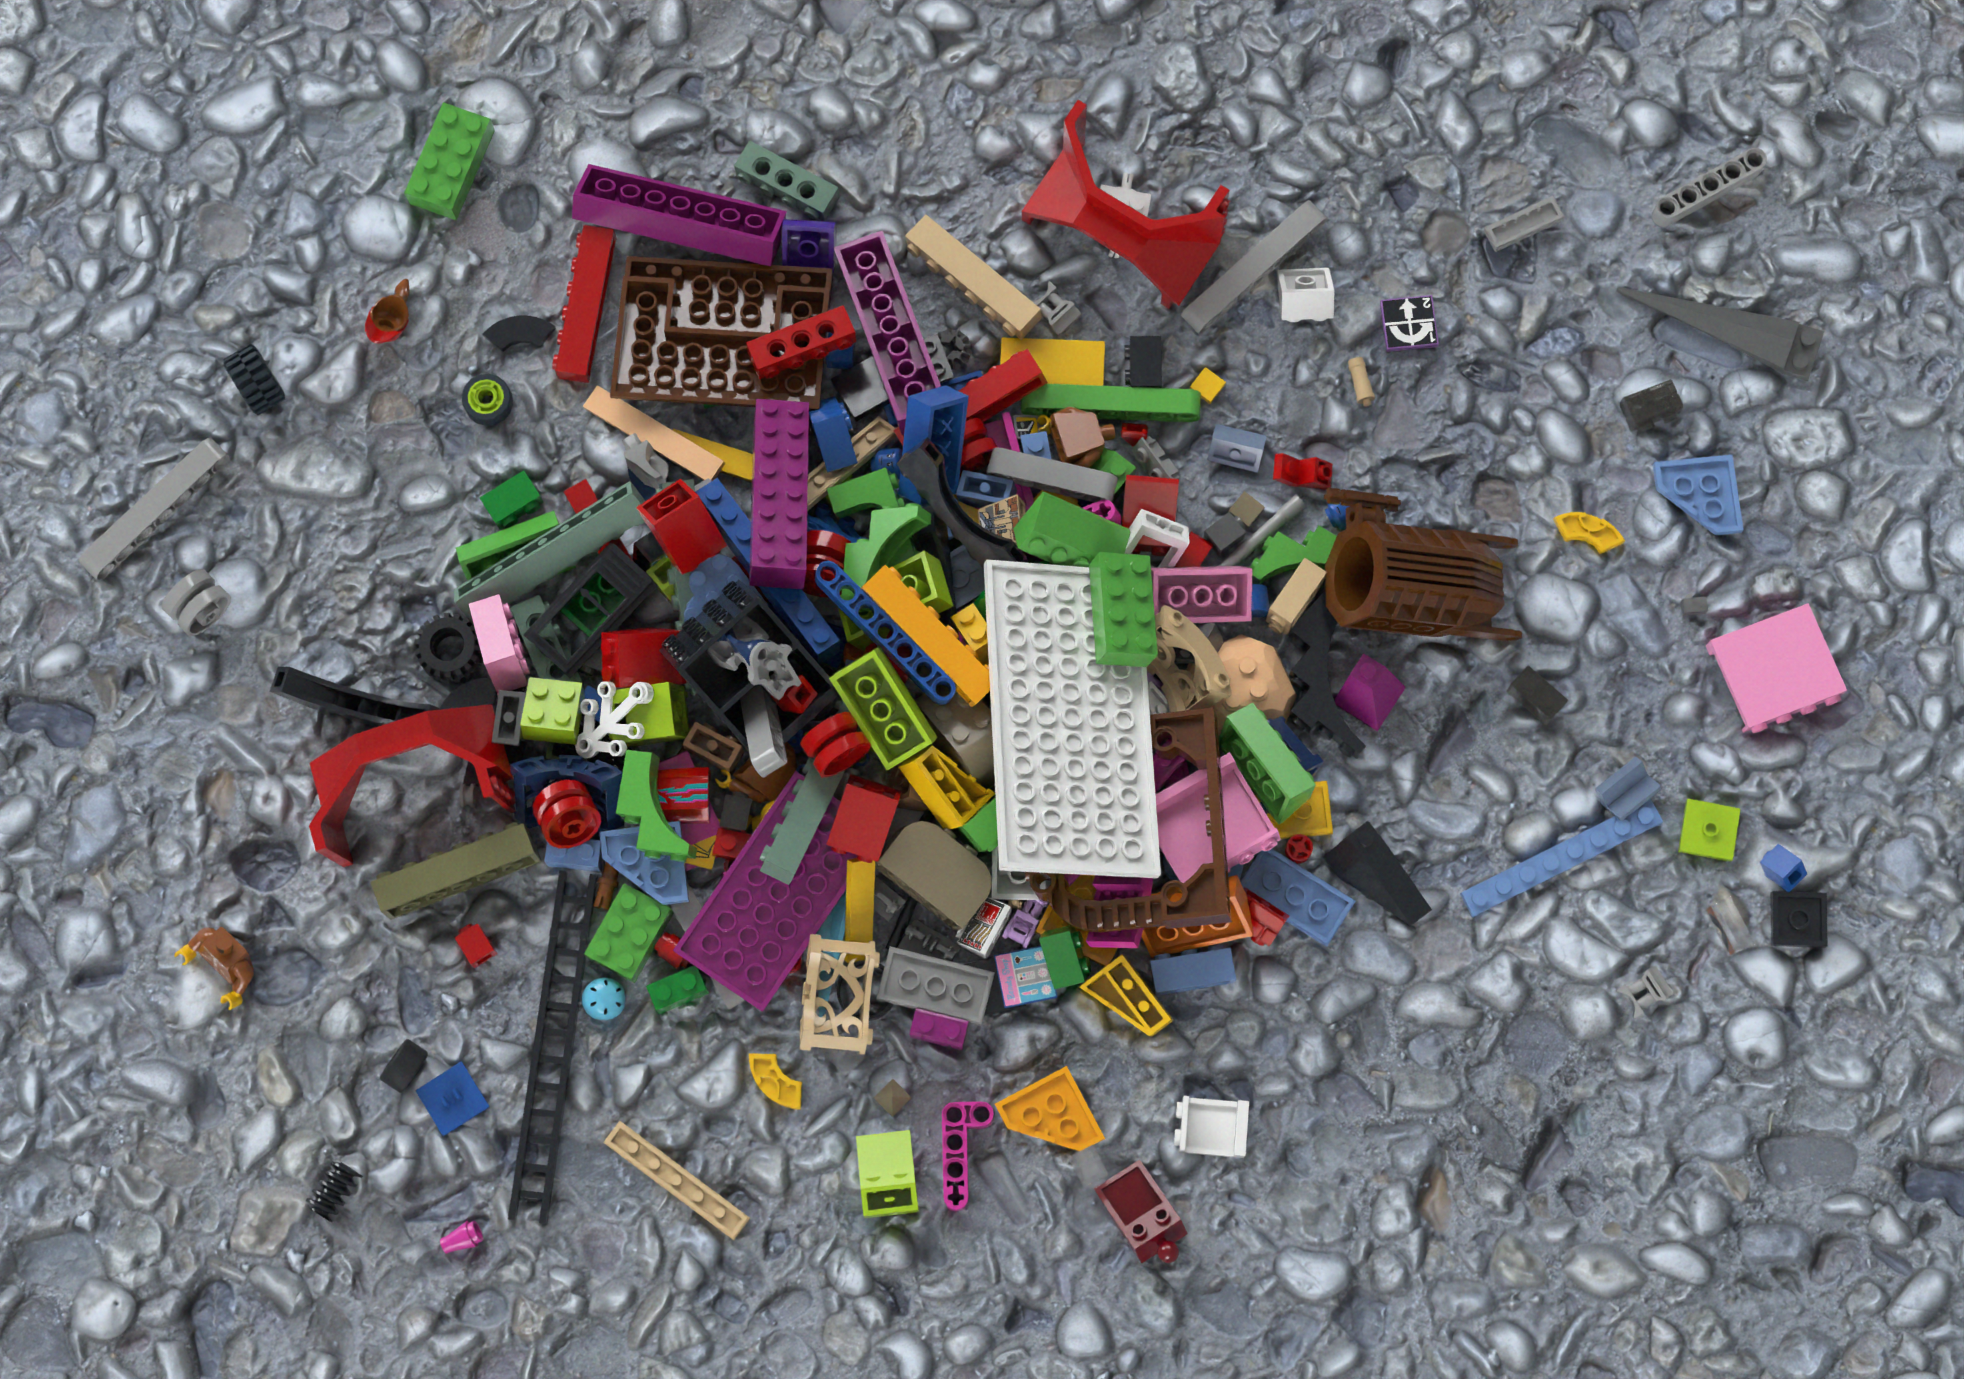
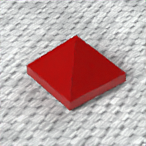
[1121,423,1148,447]

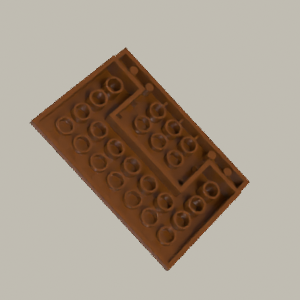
[610,256,833,411]

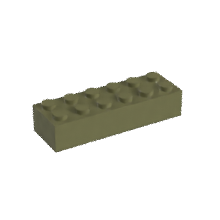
[370,822,541,920]

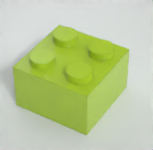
[520,677,585,745]

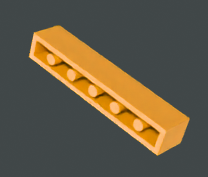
[861,565,990,707]

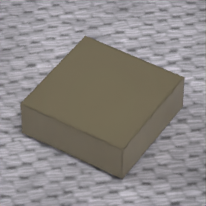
[1228,491,1265,529]

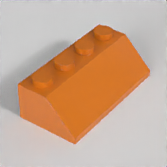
[1141,875,1254,958]

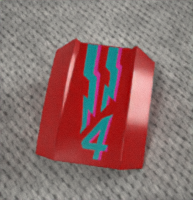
[657,767,711,824]

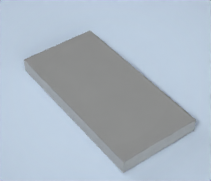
[876,946,995,1026]

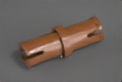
[593,862,619,911]

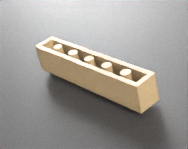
[905,214,1042,340]

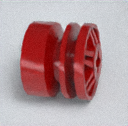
[802,530,851,598]

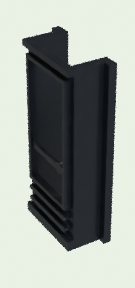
[523,542,657,678]

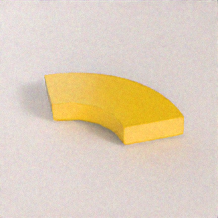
[1553,512,1625,554]
[749,1053,802,1110]

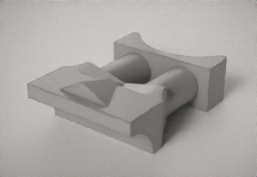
[1032,281,1082,336]
[1616,965,1674,1019]

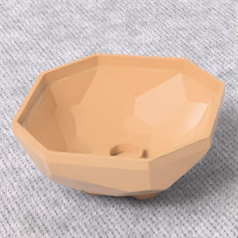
[1186,634,1297,735]

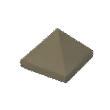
[874,1079,912,1117]

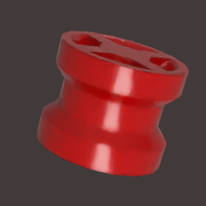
[1285,834,1313,864]

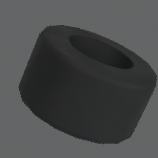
[380,1039,428,1093]

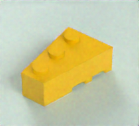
[898,745,995,830]
[1079,954,1174,1037]

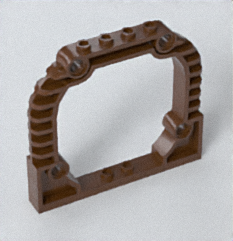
[1025,708,1232,932]

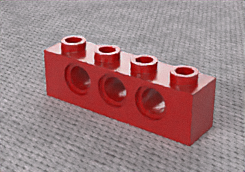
[746,305,856,379]

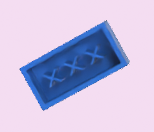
[898,385,969,505]

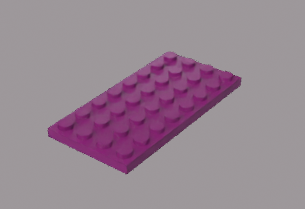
[673,771,857,1012]

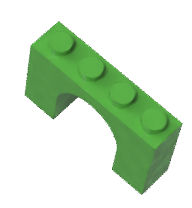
[827,467,920,568]

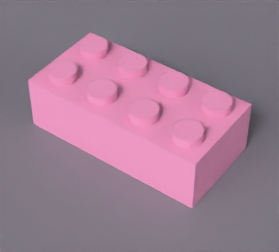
[1151,566,1252,623]

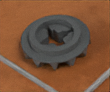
[938,328,972,369]

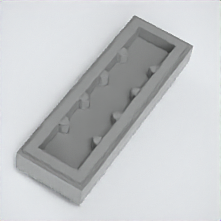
[1483,196,1565,252]

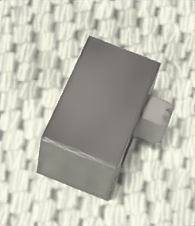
[1680,594,1708,616]

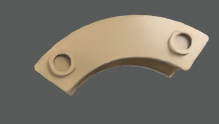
[1147,605,1232,712]
[800,934,880,1055]

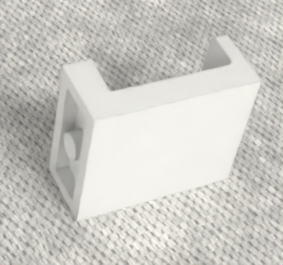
[1174,1096,1249,1158]

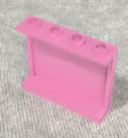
[1706,603,1847,734]
[1155,752,1281,883]

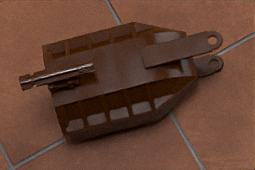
[1324,487,1522,641]

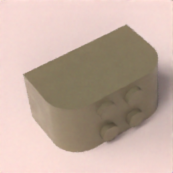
[914,684,995,789]
[875,821,992,930]

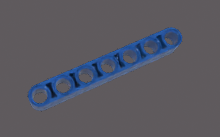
[815,561,956,705]

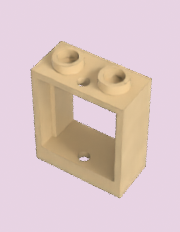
[1266,558,1327,636]

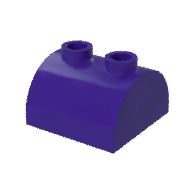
[782,219,837,273]

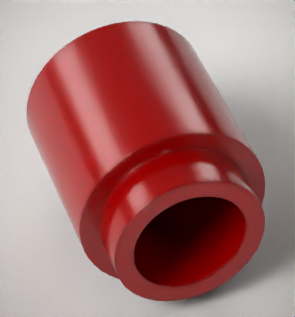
[654,932,691,970]

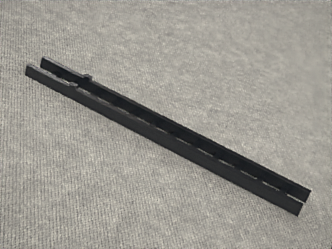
[508,870,598,1225]

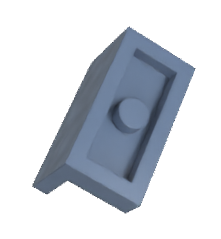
[1207,424,1266,473]
[1595,757,1661,821]

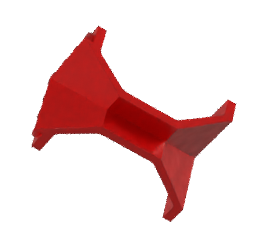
[1022,100,1231,309]
[309,704,516,867]

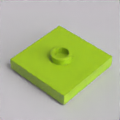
[1678,798,1741,862]

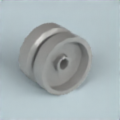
[162,569,231,636]

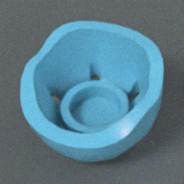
[582,978,626,1020]

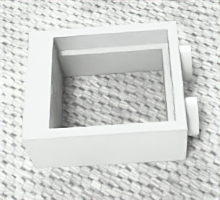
[1124,509,1189,568]

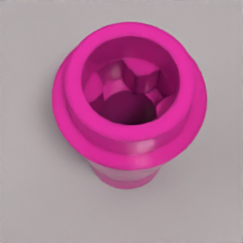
[440,1221,483,1254]

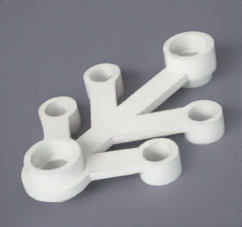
[575,682,654,758]

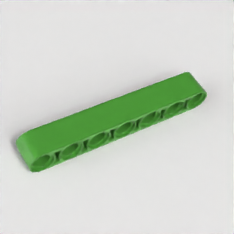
[1021,384,1201,422]

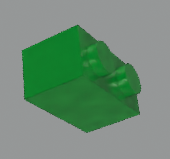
[480,470,544,530]
[1039,925,1091,990]
[646,966,709,1015]

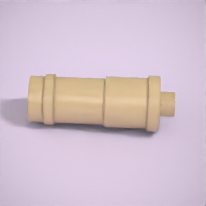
[1348,357,1375,407]

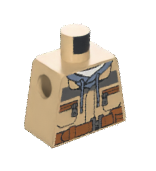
[978,495,1026,551]

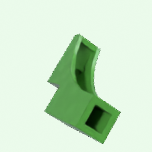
[841,503,931,612]
[1250,525,1337,585]
[616,750,697,862]

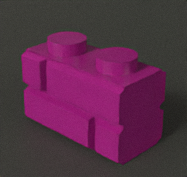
[909,1008,969,1050]

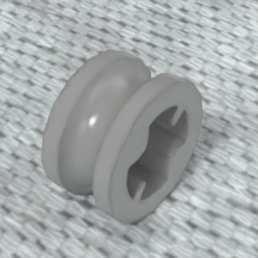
[460,784,477,808]

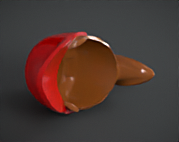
[365,279,410,344]

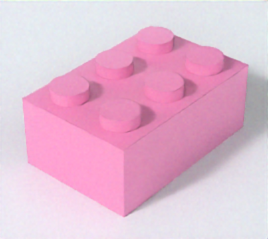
[469,594,530,694]

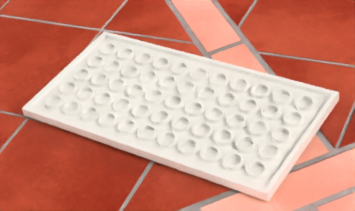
[984,560,1161,878]

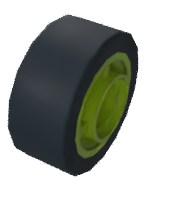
[461,373,513,426]

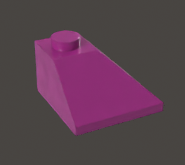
[1334,653,1406,732]

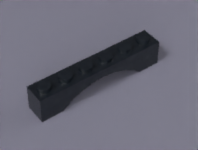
[897,437,1028,569]
[912,506,960,668]

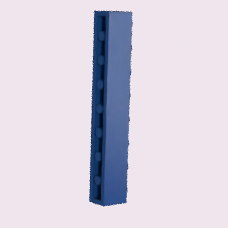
[695,478,840,665]

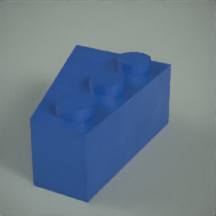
[809,396,858,473]

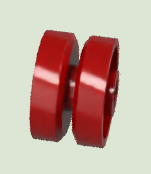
[959,418,998,480]
[800,712,871,778]
[533,780,601,849]

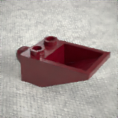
[1094,1159,1188,1263]

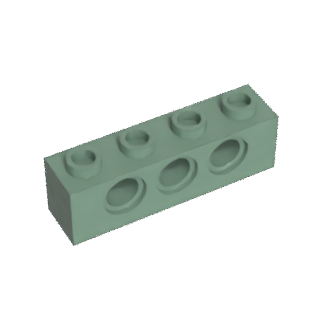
[734,140,840,221]
[510,595,583,684]

